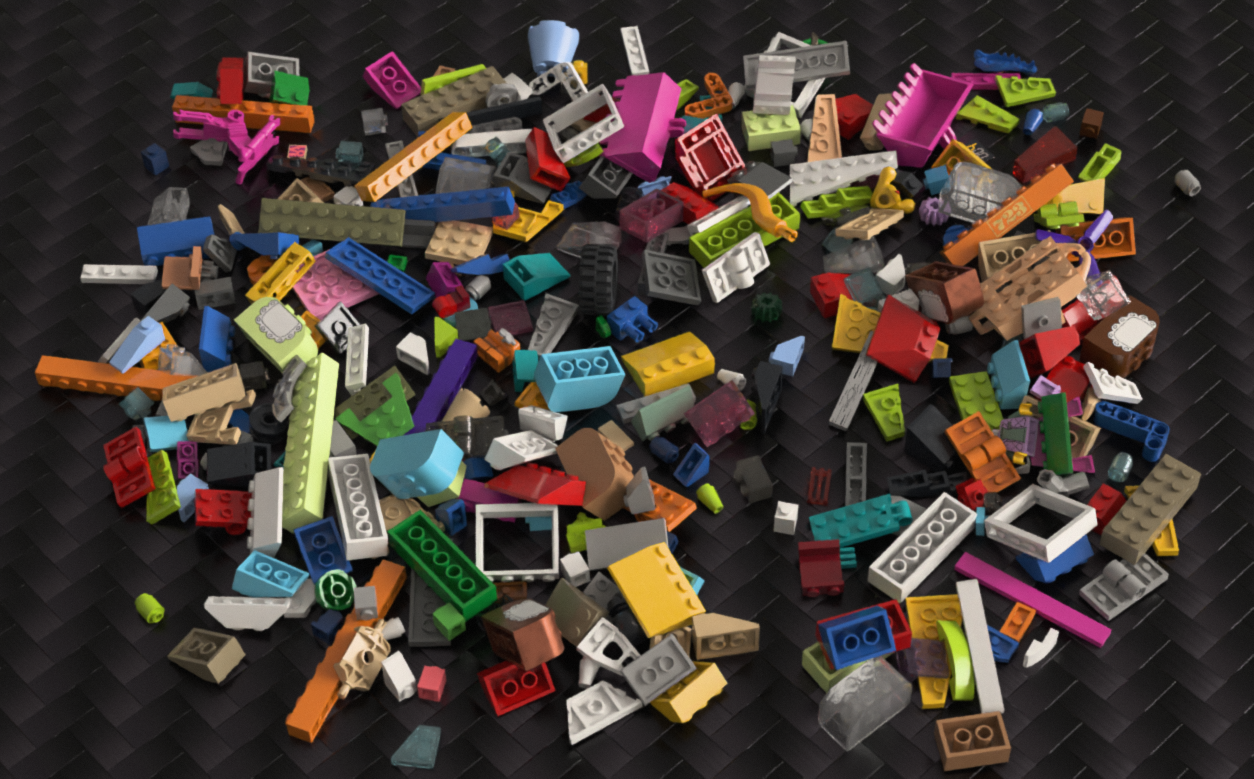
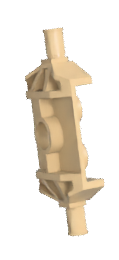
[334,619,390,699]

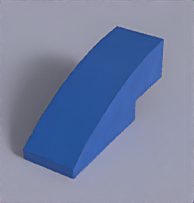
[450,254,509,275]

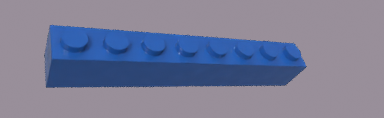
[370,187,515,222]

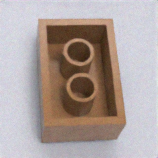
[934,711,1011,771]

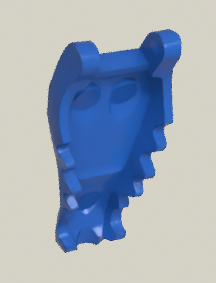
[973,50,1037,76]

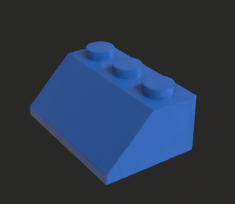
[199,306,235,373]
[1016,534,1094,583]
[818,605,896,670]

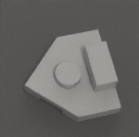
[190,138,228,166]

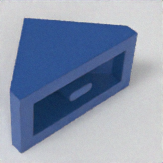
[673,443,709,487]
[463,458,494,481]

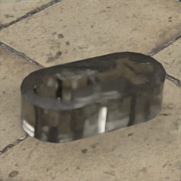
[984,492,1003,515]

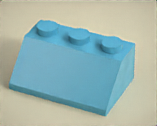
[987,340,1030,409]

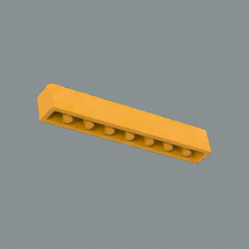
[354,112,473,202]

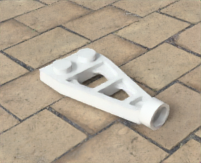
[576,617,641,677]

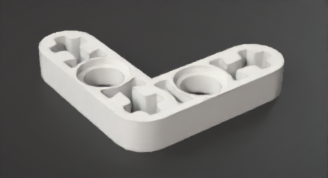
[529,62,588,101]

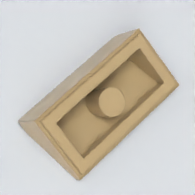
[218,204,245,235]

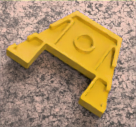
[493,187,564,242]

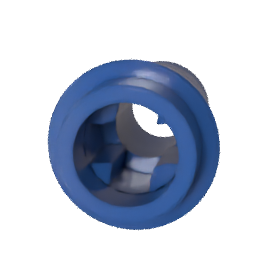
[1023,109,1043,135]

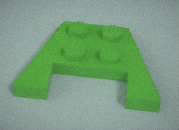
[335,373,414,446]

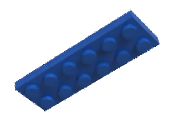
[325,237,435,314]

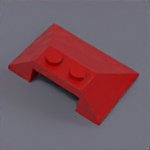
[676,114,745,202]
[866,294,940,383]

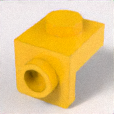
[570,60,588,84]

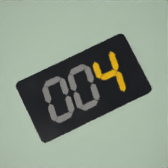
[964,139,994,162]

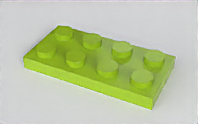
[949,371,1004,431]

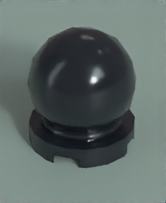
[607,596,648,646]

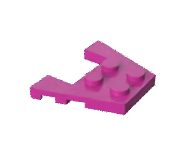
[1030,397,1095,473]

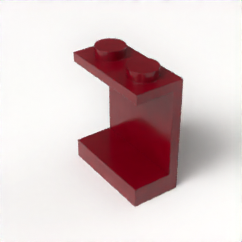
[798,539,844,597]

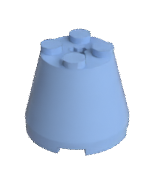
[528,20,579,78]

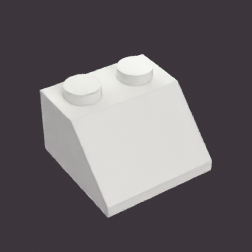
[518,405,568,442]

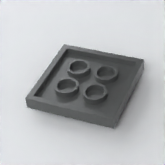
[641,249,701,306]

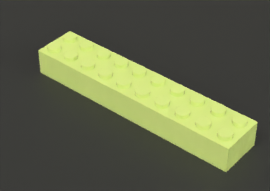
[282,353,339,534]

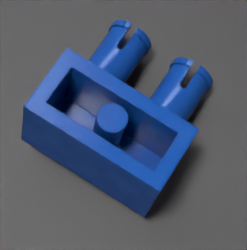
[607,296,658,343]

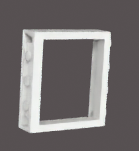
[744,32,825,118]
[543,84,625,163]
[984,484,1097,563]
[476,503,559,583]

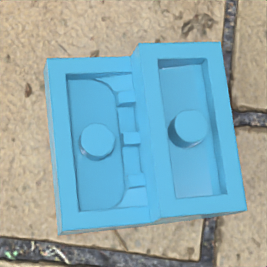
[144,416,189,452]

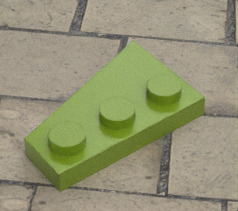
[995,75,1056,107]
[956,95,1020,133]
[863,384,905,441]

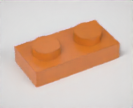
[1000,602,1036,643]

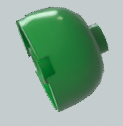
[314,570,357,611]

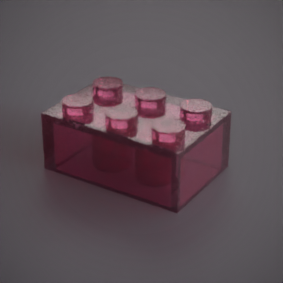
[620,189,684,243]
[684,380,755,447]

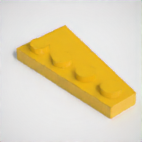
[1124,486,1179,556]

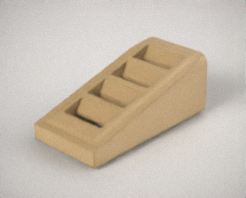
[1081,387,1101,421]

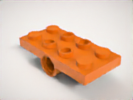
[944,411,1021,498]
[623,479,697,532]

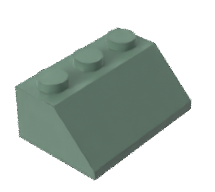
[631,385,696,441]

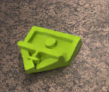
[566,512,605,553]

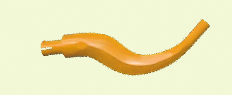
[702,183,798,242]

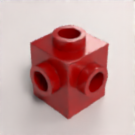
[955,478,989,511]

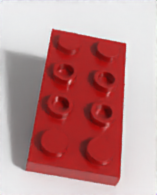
[103,427,155,508]
[194,489,252,535]

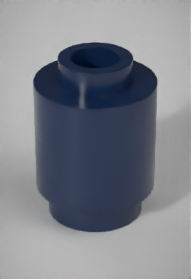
[649,437,679,464]

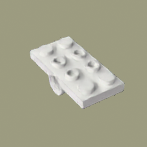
[702,232,770,303]

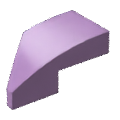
[1029,375,1061,399]

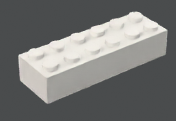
[328,454,388,560]
[868,492,977,603]

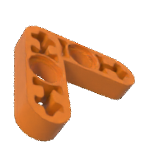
[685,73,733,119]

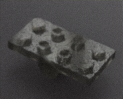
[426,415,504,460]

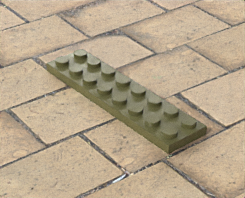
[258,198,406,247]

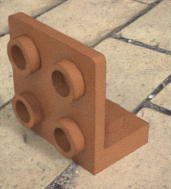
[162,246,202,290]

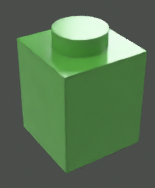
[433,602,466,641]

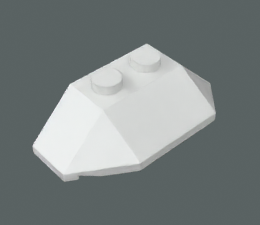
[204,596,291,631]

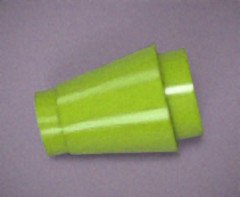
[696,483,724,514]

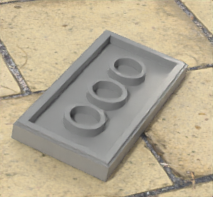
[585,518,669,571]

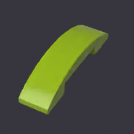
[936,620,974,701]

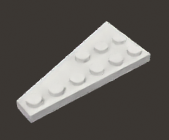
[790,151,898,207]

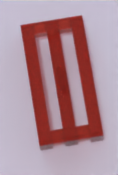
[807,467,832,505]

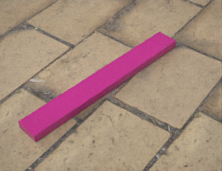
[954,552,1111,648]

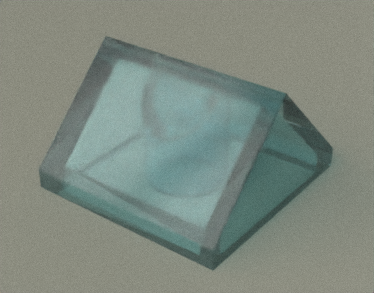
[843,267,885,309]

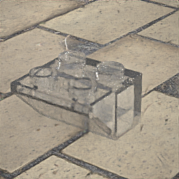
[147,187,190,226]

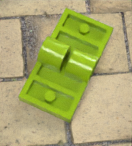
[1034,201,1084,229]

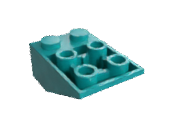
[503,253,570,301]

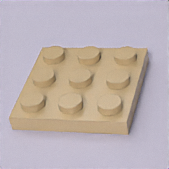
[425,220,493,264]

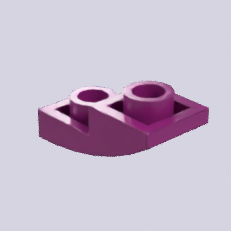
[176,441,198,479]

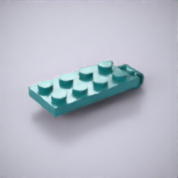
[809,494,913,548]

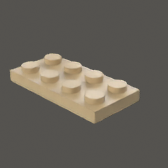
[835,208,904,240]

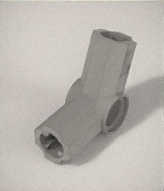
[1037,469,1089,498]

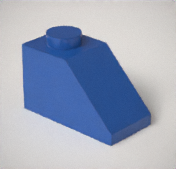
[435,499,467,536]

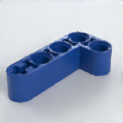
[1093,401,1170,462]

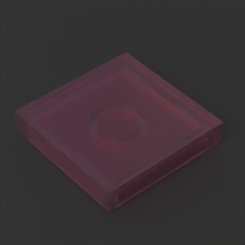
[488,300,533,336]

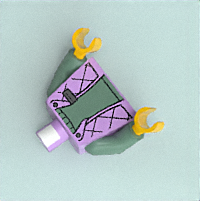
[992,403,1039,465]

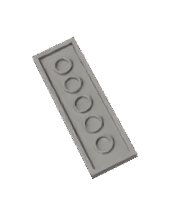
[743,41,850,89]

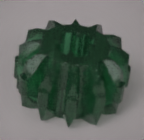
[751,292,782,323]

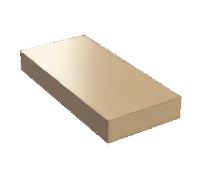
[598,420,634,451]

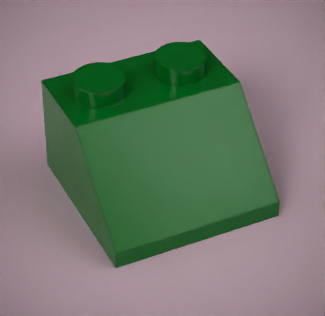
[269,70,309,106]

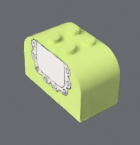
[234,297,318,373]

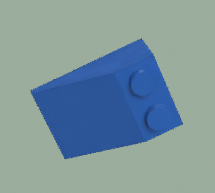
[232,232,299,260]
[294,516,353,585]

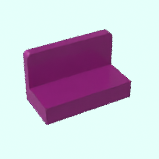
[426,262,463,298]

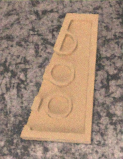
[807,94,842,162]

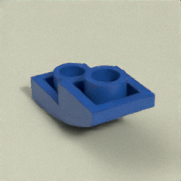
[550,181,588,209]

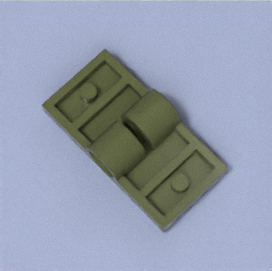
[334,366,416,440]

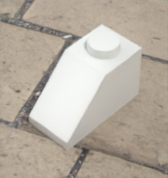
[396,332,430,375]
[381,651,417,702]

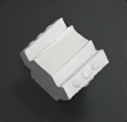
[753,55,796,115]

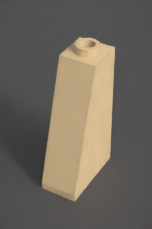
[860,93,903,151]

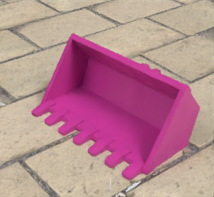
[872,63,973,167]
[598,72,686,183]

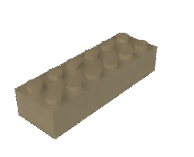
[401,66,507,138]
[1099,454,1201,565]

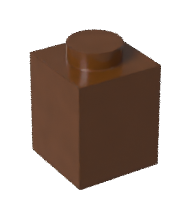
[1079,108,1104,139]

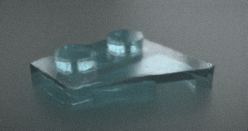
[391,725,441,769]

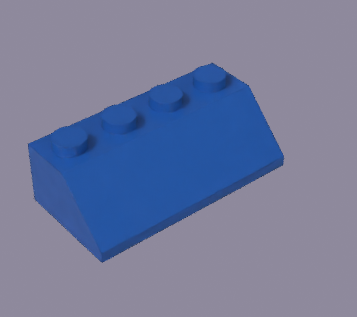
[137,216,215,266]

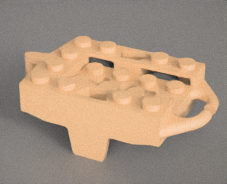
[969,236,1091,341]

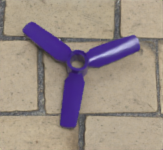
[1035,210,1113,290]

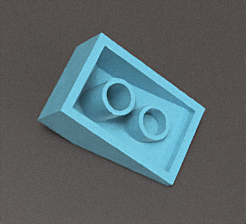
[232,550,309,597]

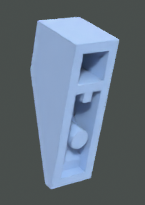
[109,316,165,374]

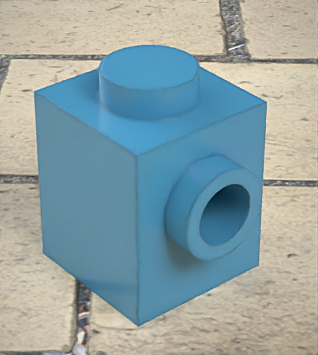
[923,165,952,195]

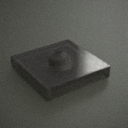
[822,206,870,225]

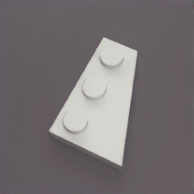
[1083,362,1142,404]

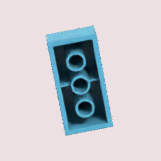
[534,346,625,412]
[370,429,464,499]

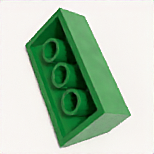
[1038,392,1073,476]

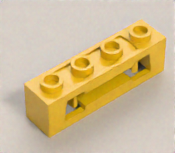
[245,242,316,304]

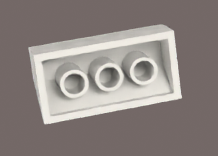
[485,430,558,470]
[247,467,283,558]

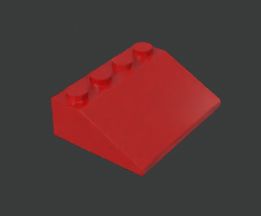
[484,462,586,506]

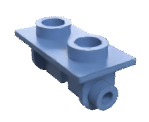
[635,176,671,202]

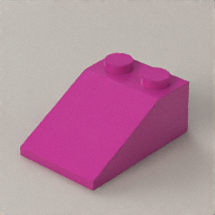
[363,51,421,110]

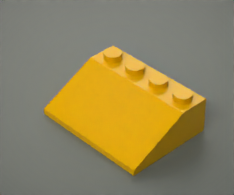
[621,332,715,397]
[607,542,706,638]

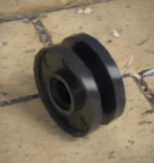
[249,403,290,445]

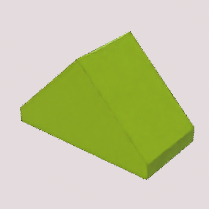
[435,317,458,358]

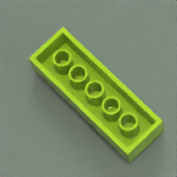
[689,192,800,268]

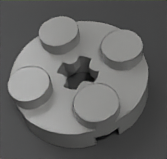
[485,83,521,108]

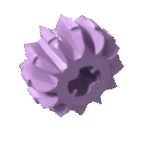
[919,196,950,227]

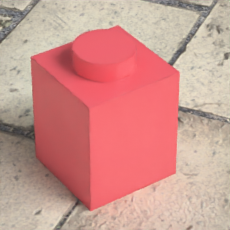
[417,666,446,702]

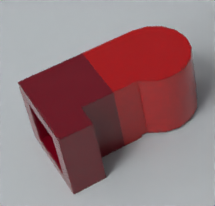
[432,285,471,318]

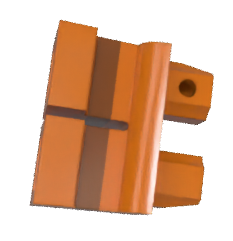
[474,330,520,373]

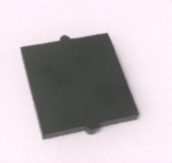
[455,308,492,341]

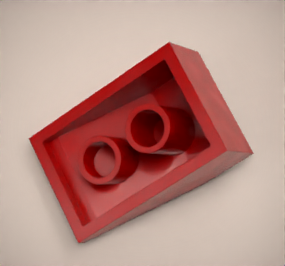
[835,94,873,140]
[810,272,876,318]
[1034,356,1093,403]

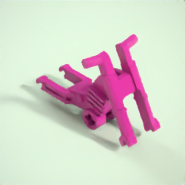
[173,110,280,184]

